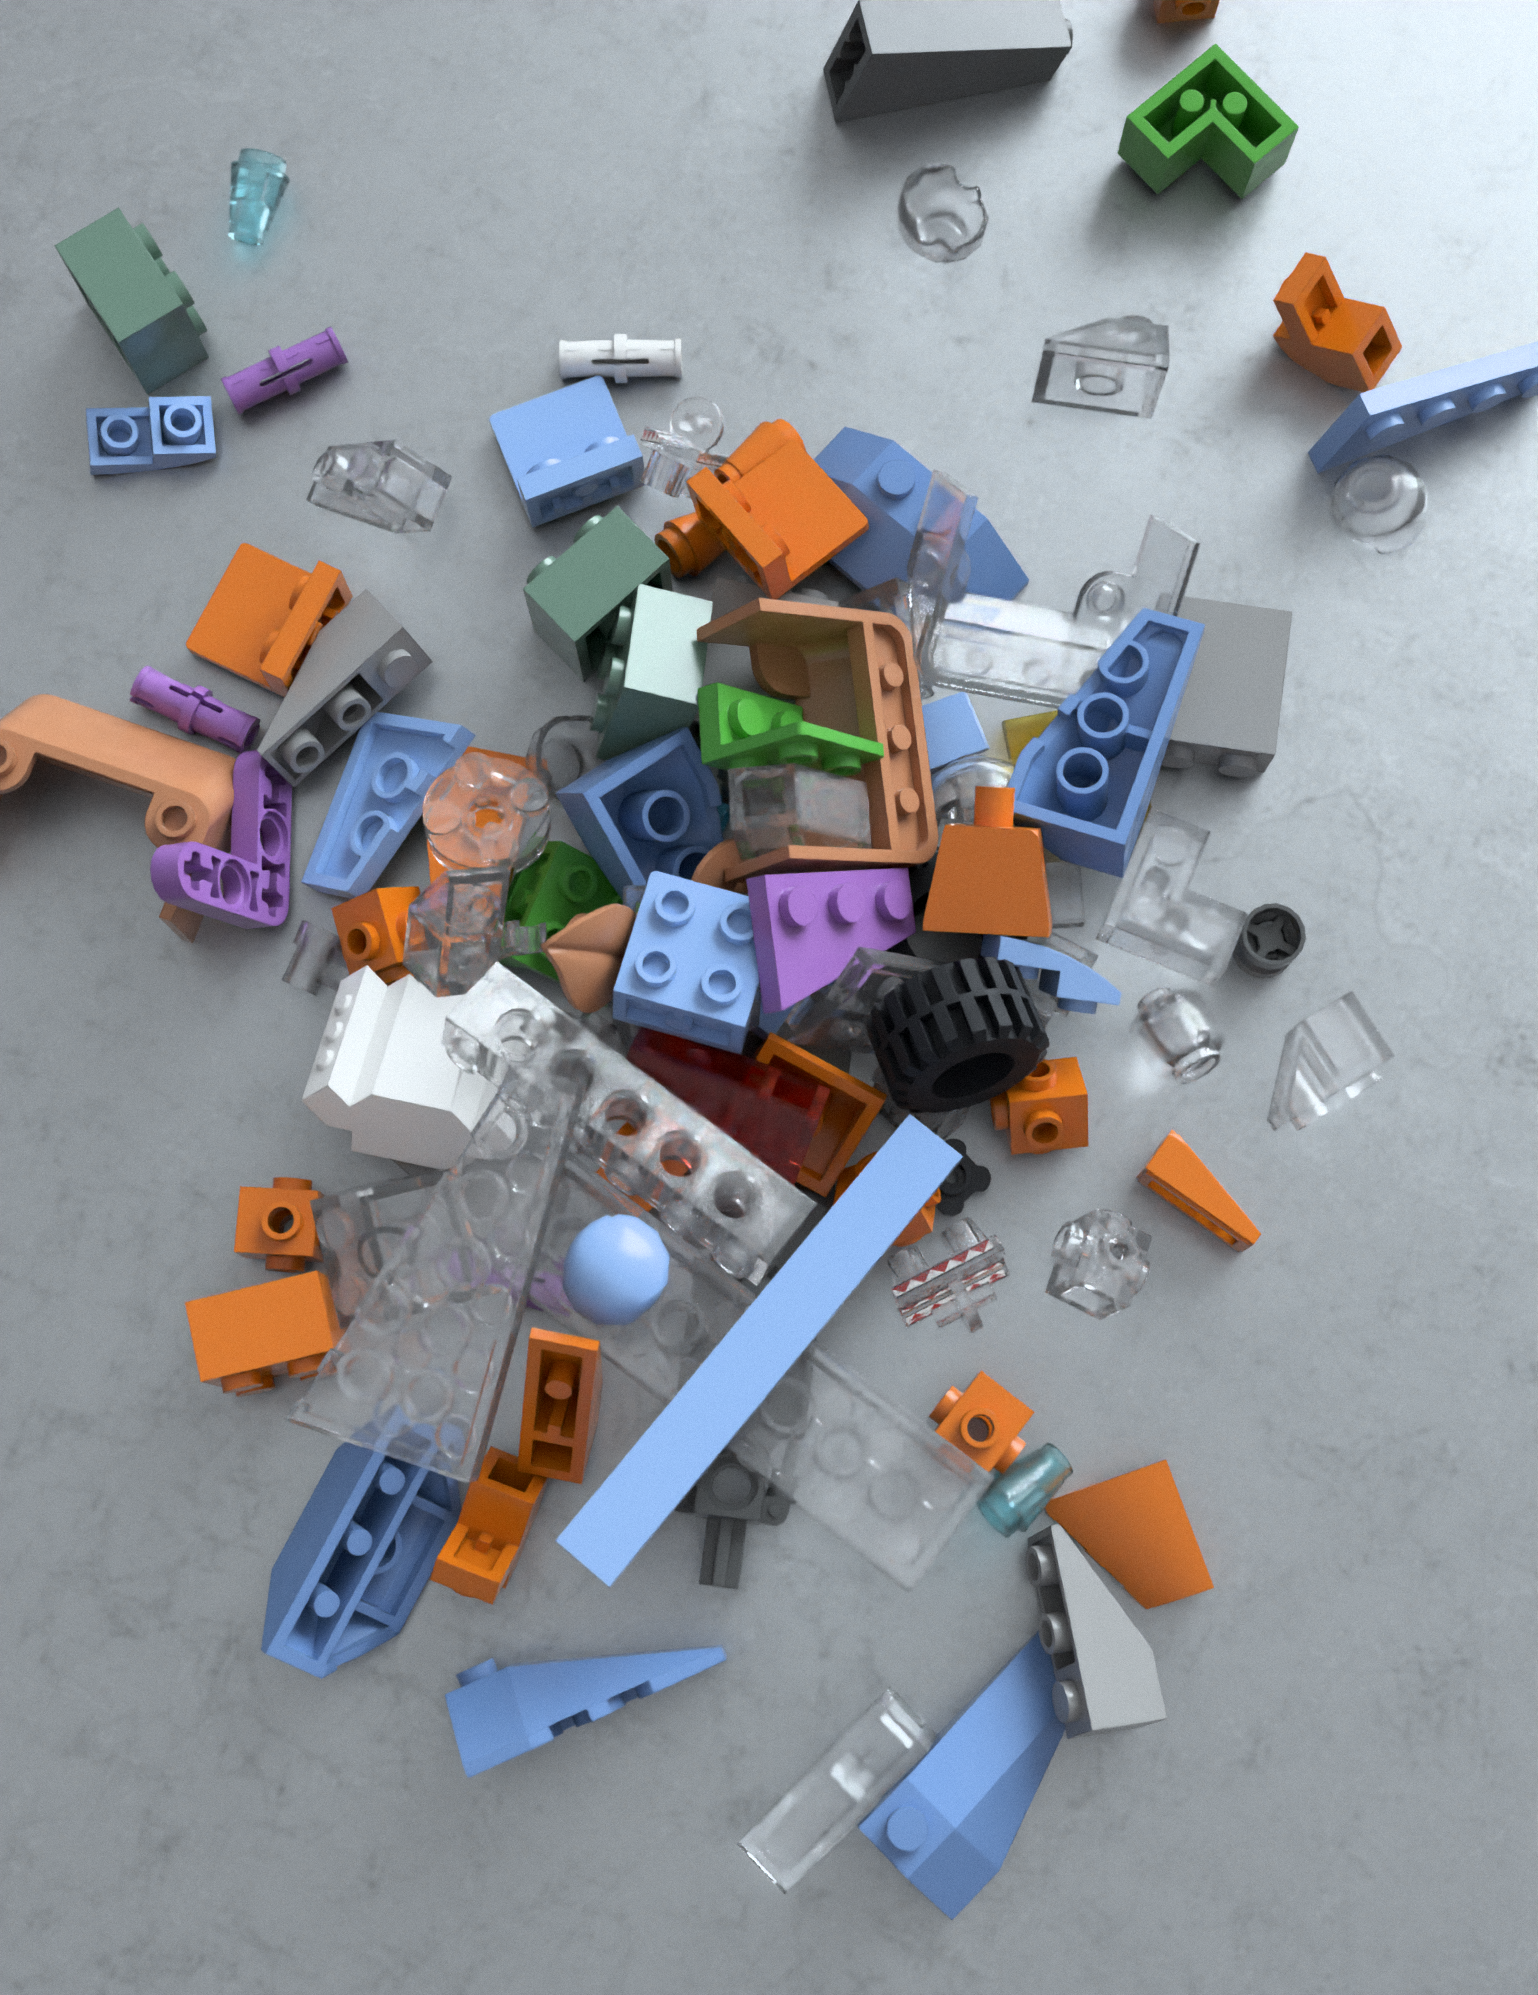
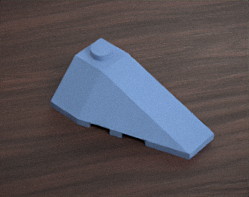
[1007,607,1205,878]
[556,727,724,917]
[856,1630,1065,1920]
[445,1645,727,1778]

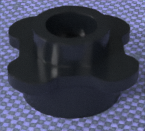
[938,1139,991,1216]

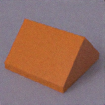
[712,1032,887,1197]

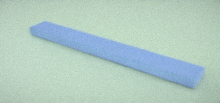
[555,1114,963,1587]

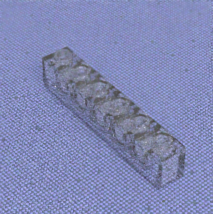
[441,962,817,1287]

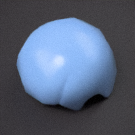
[562,1214,670,1325]

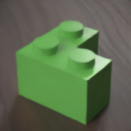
[1117,43,1299,199]

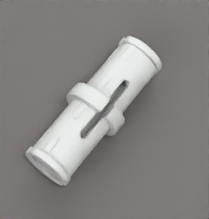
[559,334,682,383]

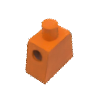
[922,786,1053,938]

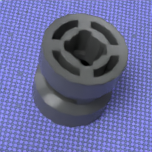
[1231,903,1306,979]

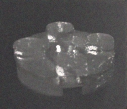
[422,752,551,880]

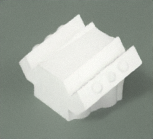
[301,965,553,1174]

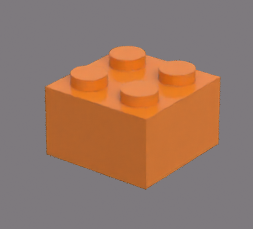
[185,1271,355,1397]

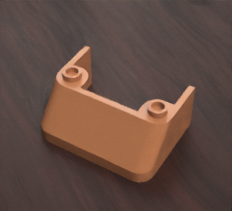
[696,598,938,883]
[0,694,236,943]

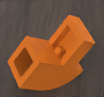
[1273,252,1402,392]
[430,1446,549,1605]

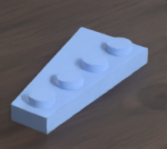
[1308,342,1538,473]

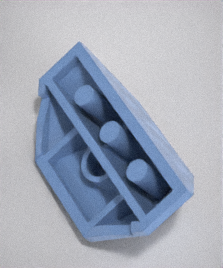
[814,426,1029,628]
[261,1404,461,1679]

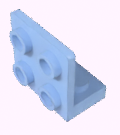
[490,375,646,528]
[613,871,759,1054]

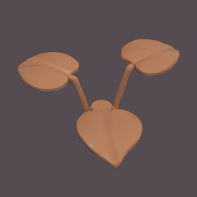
[541,831,756,1126]

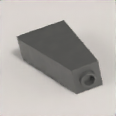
[823,0,1073,122]

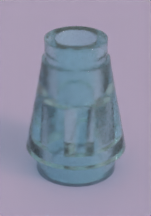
[228,148,290,246]
[974,1443,1073,1538]

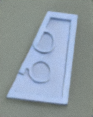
[301,712,476,899]

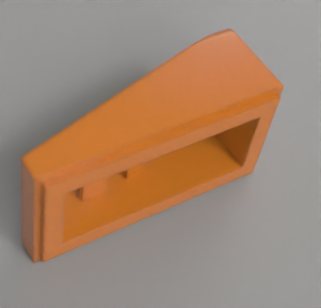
[1137,1130,1261,1252]

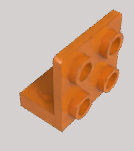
[686,440,869,600]
[186,543,353,697]

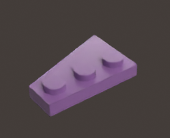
[746,868,916,1014]

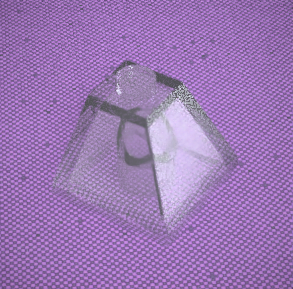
[1032,315,1170,419]

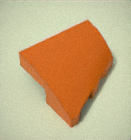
[1042,1460,1214,1609]

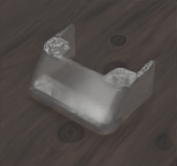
[907,470,1201,709]

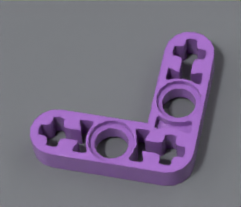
[150,750,292,929]

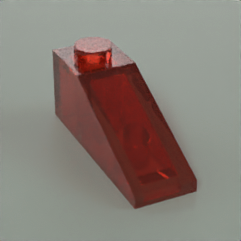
[626,1027,831,1185]

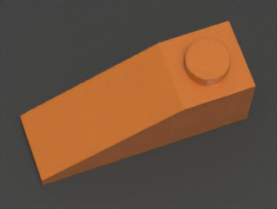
[517,1327,603,1484]

